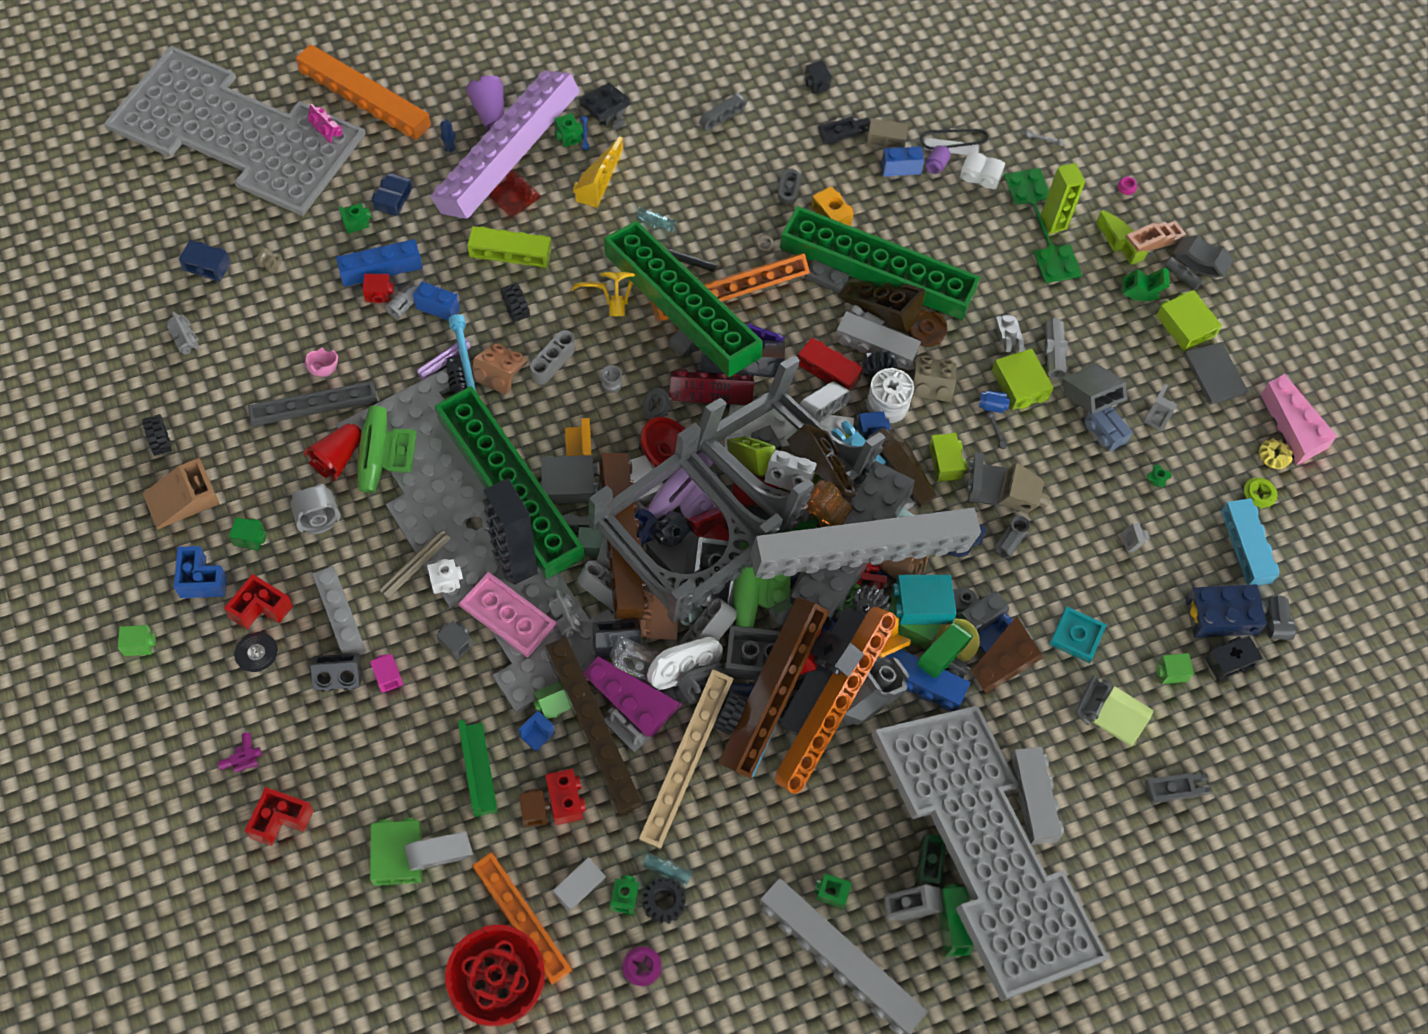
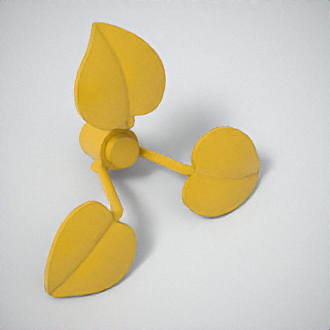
[571,272,634,316]

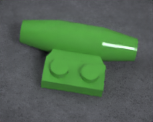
[357,406,417,493]
[732,542,791,628]

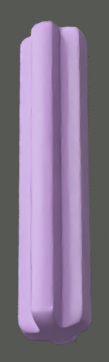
[417,338,471,379]

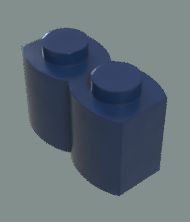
[372,172,412,216]

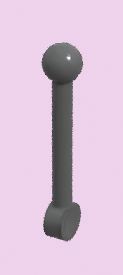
[986,411,1008,450]

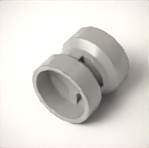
[601,365,622,393]

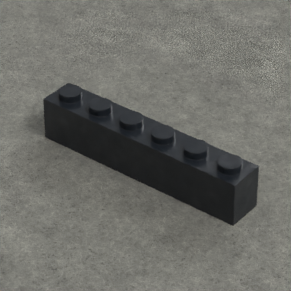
[779,606,865,736]

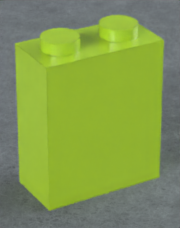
[1156,290,1222,352]
[992,348,1053,410]

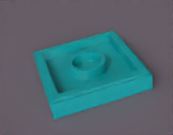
[1049,606,1107,664]

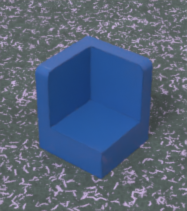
[518,711,555,751]

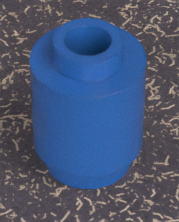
[979,390,1010,414]

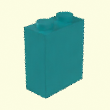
[892,575,957,625]

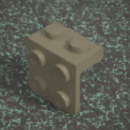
[912,356,956,402]

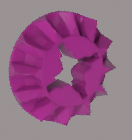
[623,946,662,987]

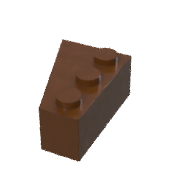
[971,616,1044,694]

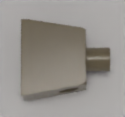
[998,462,1050,513]

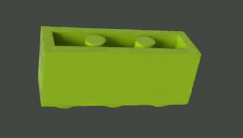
[727,435,776,477]

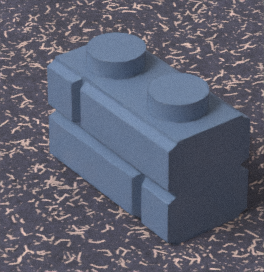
[1084,406,1133,452]

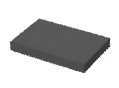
[1184,342,1249,405]

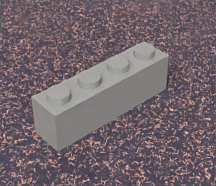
[835,311,921,371]
[313,566,367,654]
[1011,747,1064,845]

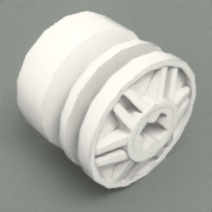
[866,368,914,423]

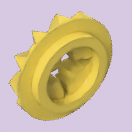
[1259,438,1293,469]

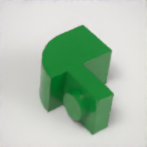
[1122,267,1170,301]

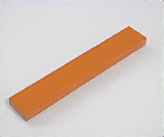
[472,852,572,985]

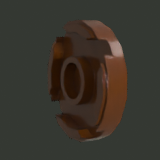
[907,310,947,347]

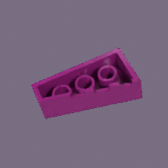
[583,657,683,737]

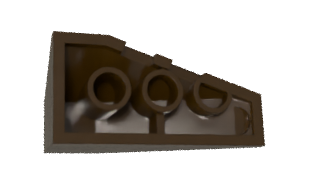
[787,424,857,498]

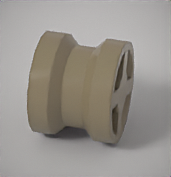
[256,248,282,273]

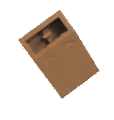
[143,458,220,529]

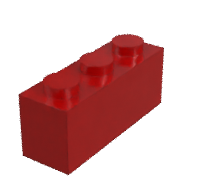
[798,338,863,391]

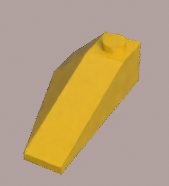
[573,137,623,208]

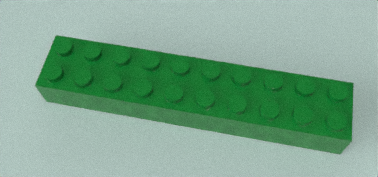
[780,206,981,320]
[604,220,763,377]
[435,386,584,580]

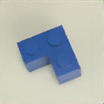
[174,546,227,598]

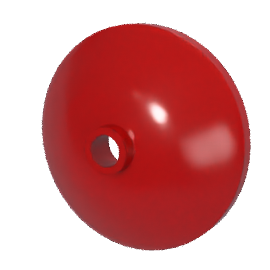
[640,417,685,467]

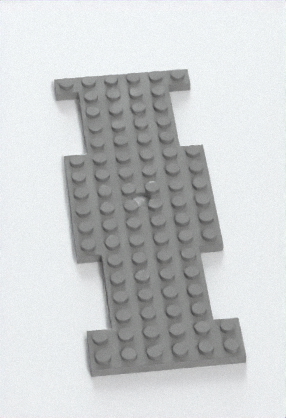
[336,368,616,714]

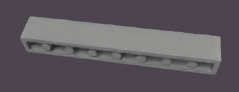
[759,878,928,1034]

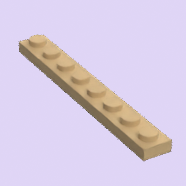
[639,670,734,849]

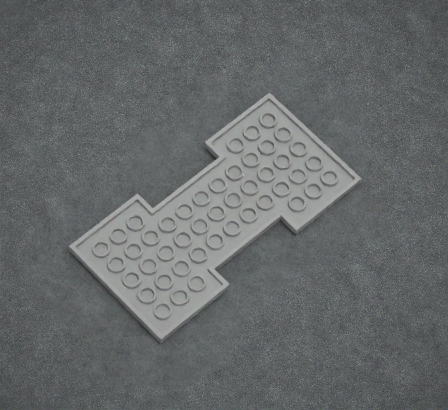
[104,46,366,216]
[871,706,1109,1002]

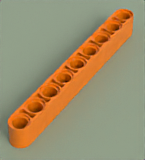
[775,607,897,794]

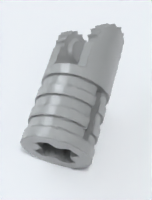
[385,285,418,319]

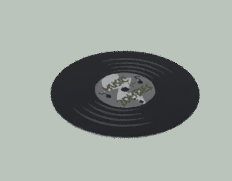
[234,632,278,672]

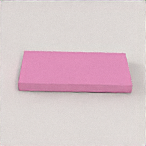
[459,572,557,658]

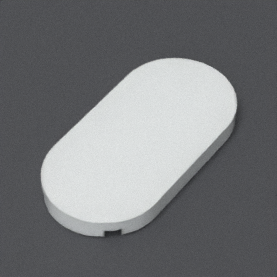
[647,637,723,690]

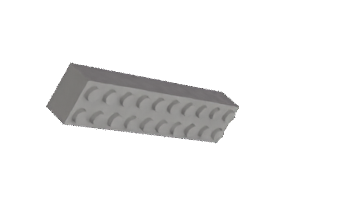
[750,508,981,579]

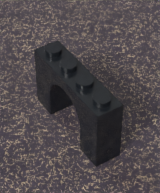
[700,340,785,377]

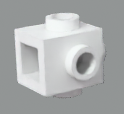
[427,559,463,594]

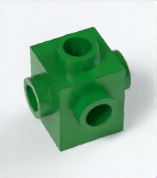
[554,113,583,148]

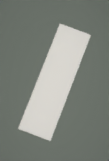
[924,138,979,155]

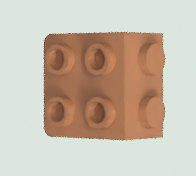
[472,344,528,395]

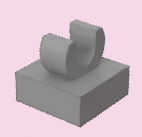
[1121,523,1150,552]

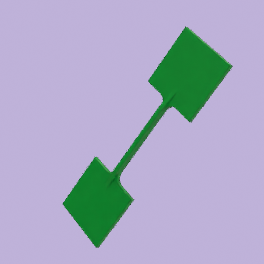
[1004,168,1083,283]

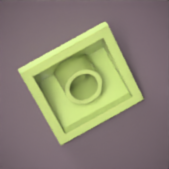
[1093,686,1154,747]

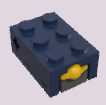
[1186,584,1267,638]

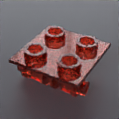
[488,170,542,218]

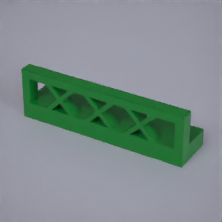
[458,719,498,817]

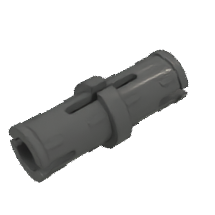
[1164,257,1204,291]

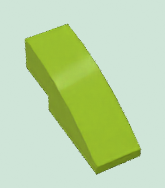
[1096,210,1148,265]

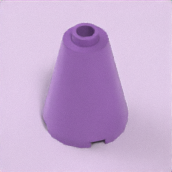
[465,76,504,131]

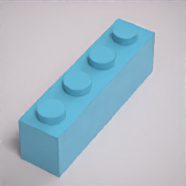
[1221,498,1279,586]

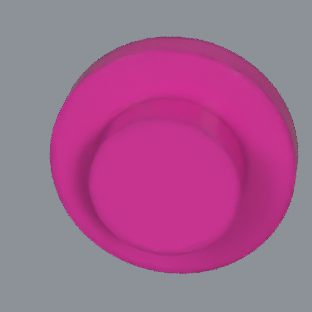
[1117,177,1137,195]

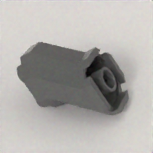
[842,656,909,725]

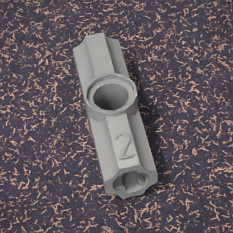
[1044,318,1068,379]

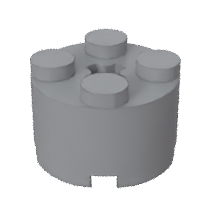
[290,484,340,535]

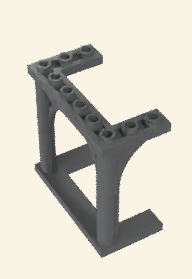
[697,355,886,533]
[588,422,783,623]

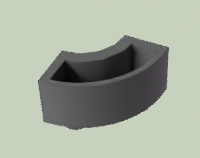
[1173,235,1233,277]

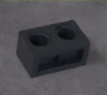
[310,653,362,692]

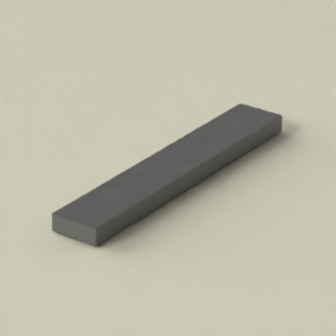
[248,381,378,427]

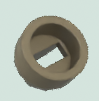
[758,234,773,251]

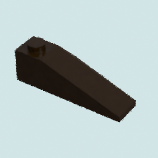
[838,282,926,333]
[867,428,937,508]

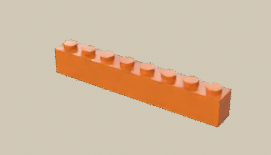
[296,44,431,140]
[650,254,810,321]

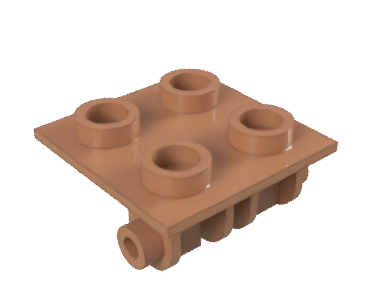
[636,592,679,640]

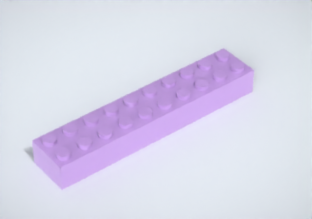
[430,70,580,219]

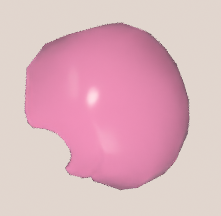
[304,347,338,377]

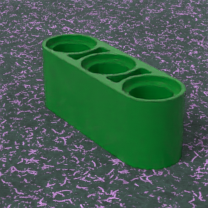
[917,622,973,679]

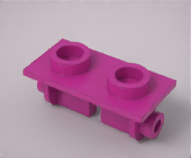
[307,104,343,143]

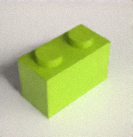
[929,433,967,482]

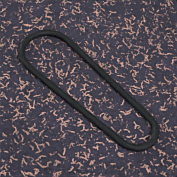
[920,129,989,150]

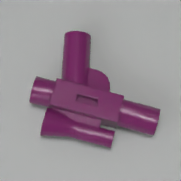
[217,733,263,773]

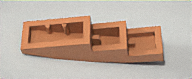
[1126,220,1187,252]

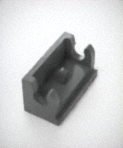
[677,662,726,705]

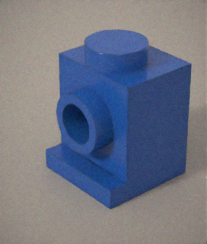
[857,411,890,439]

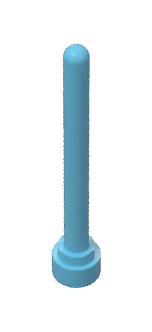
[448,314,476,391]

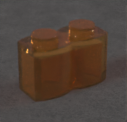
[806,480,852,527]

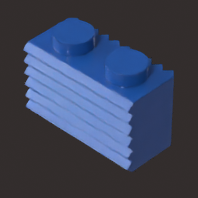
[881,146,924,177]
[413,281,460,320]

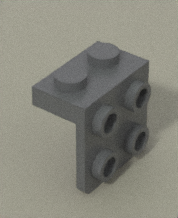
[966,453,1008,506]

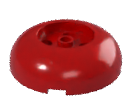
[445,925,545,1027]

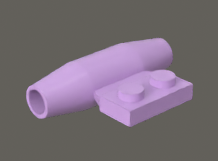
[646,452,716,520]

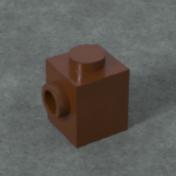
[519,789,550,828]

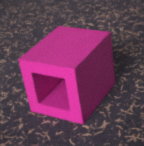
[370,653,403,693]

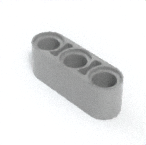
[530,330,575,385]
[799,381,852,422]
[577,560,614,612]
[679,598,737,645]
[404,832,473,871]

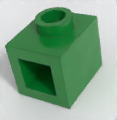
[229,517,267,551]

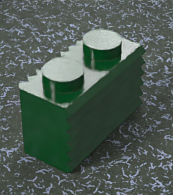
[914,834,946,887]

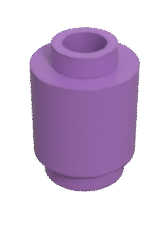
[926,145,951,174]

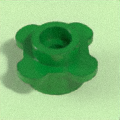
[1147,464,1172,488]

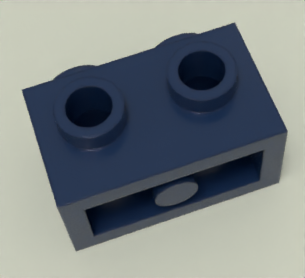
[179,240,231,282]

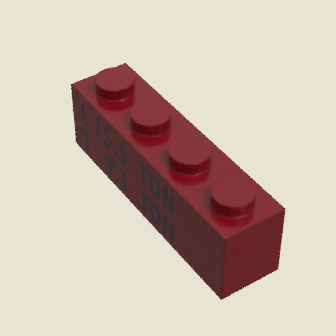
[670,369,754,405]

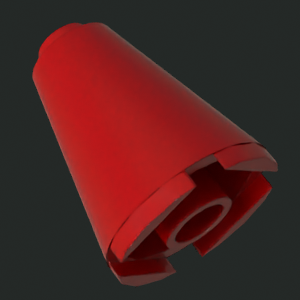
[303,423,362,482]

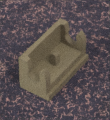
[866,118,908,149]

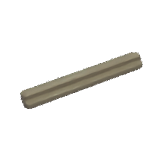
[379,530,450,598]

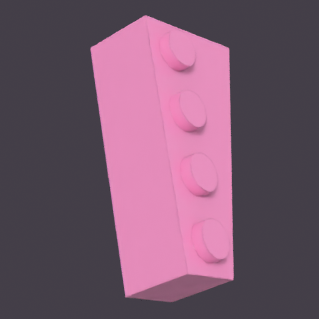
[1261,374,1337,466]

